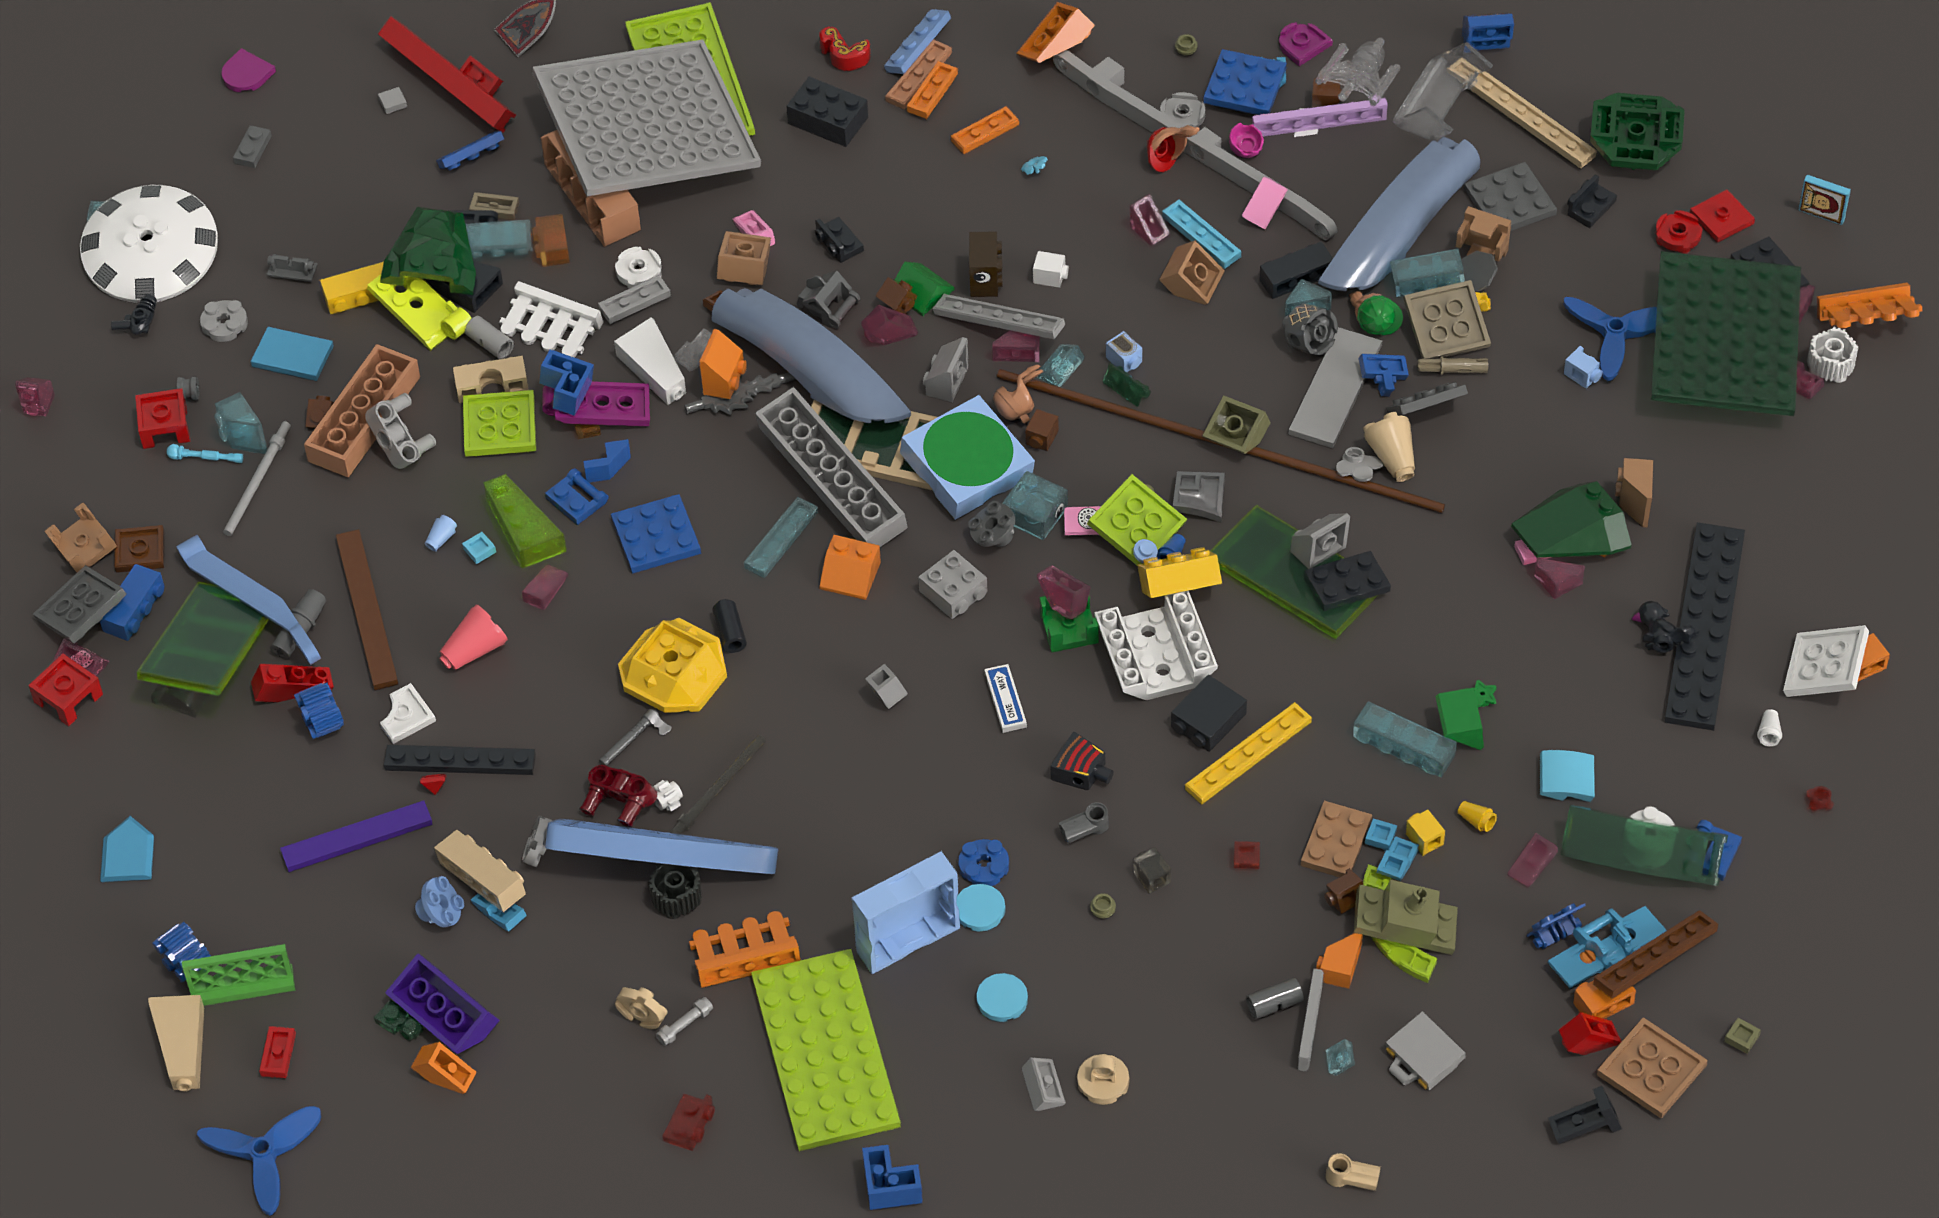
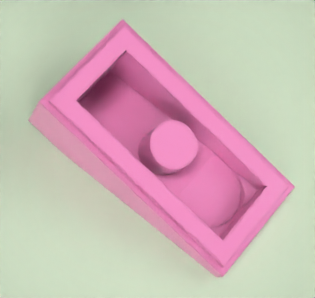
[733,210,775,246]

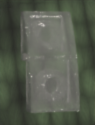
[673,328,712,372]

